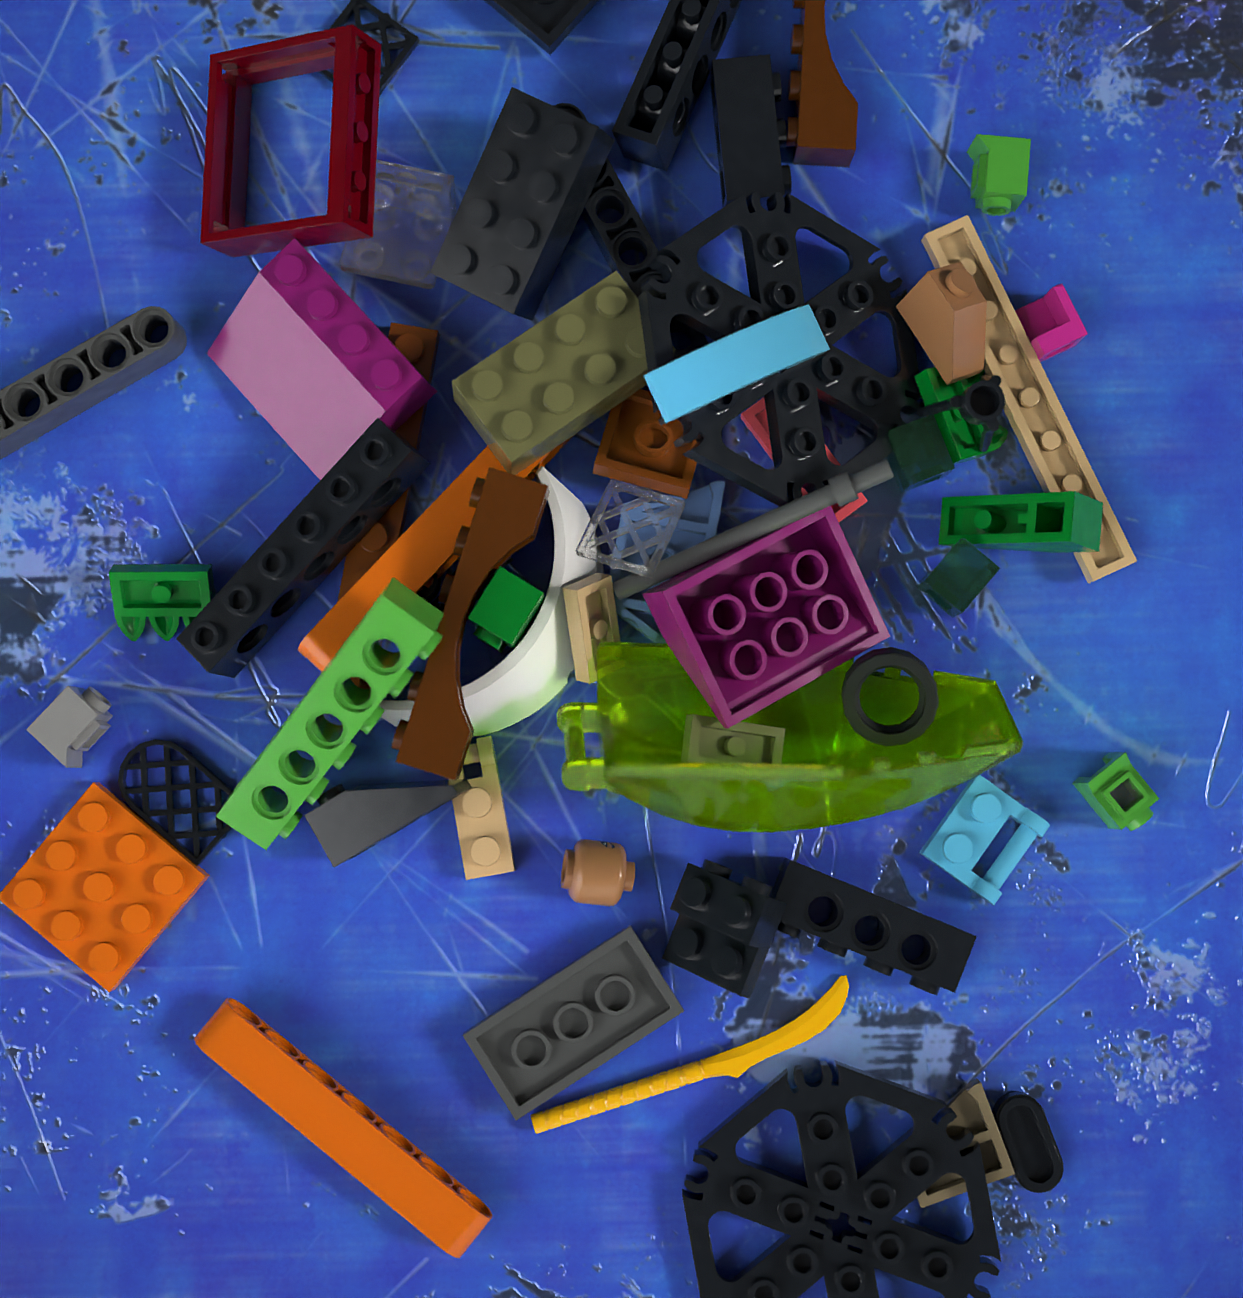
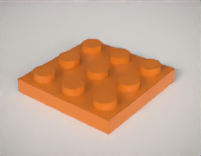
[0,782,210,992]

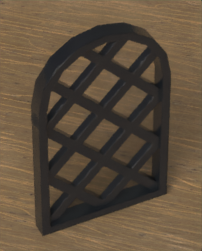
[118,740,233,866]

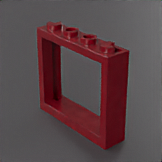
[200,24,382,257]

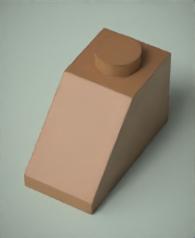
[896,262,987,385]

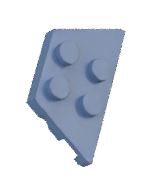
[610,480,725,660]

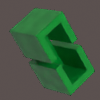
[468,566,545,653]

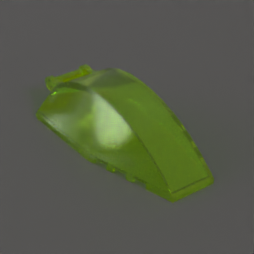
[556,642,1024,832]

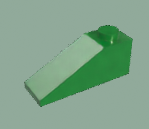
[938,491,1103,553]

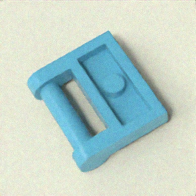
[919,774,1050,906]

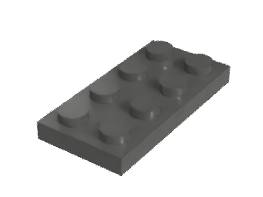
[462,925,684,1120]

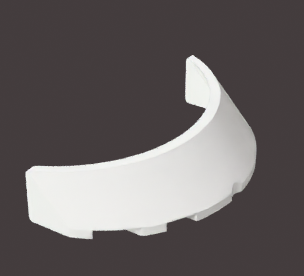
[379,466,604,737]

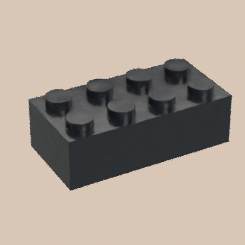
[430,87,615,321]

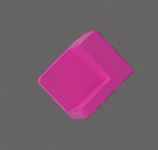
[1015,283,1088,363]

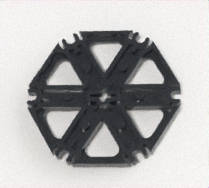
[638,192,922,506]
[682,1060,1001,1298]

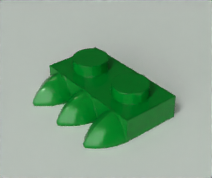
[914,367,1008,466]
[108,564,215,641]

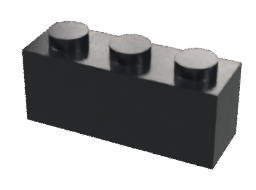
[709,54,792,210]

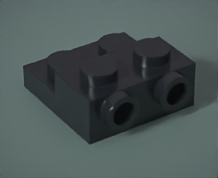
[662,859,787,998]

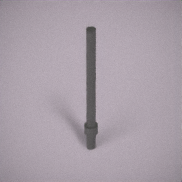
[612,459,894,600]

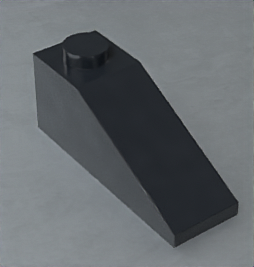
[304,779,472,867]

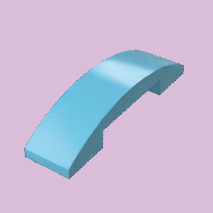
[644,304,830,423]

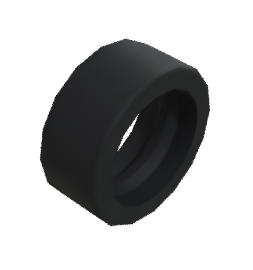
[841,647,939,747]

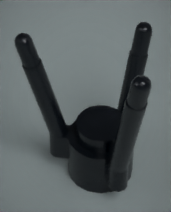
[917,374,1005,452]

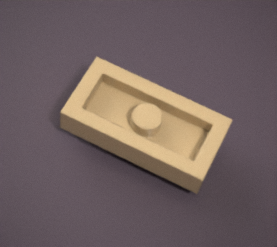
[563,573,624,684]

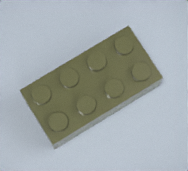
[452,270,676,475]

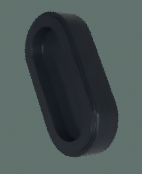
[992,1091,1064,1193]

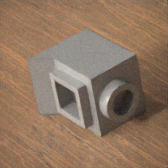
[26,686,113,768]

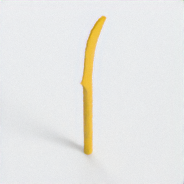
[531,975,849,1134]

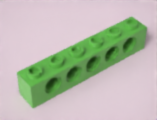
[216,577,444,850]

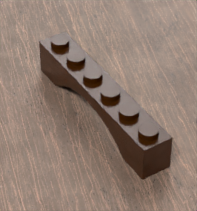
[786,0,858,168]
[392,467,550,780]

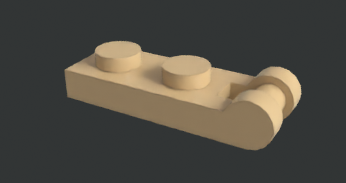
[448,736,516,880]

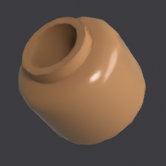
[561,839,635,907]

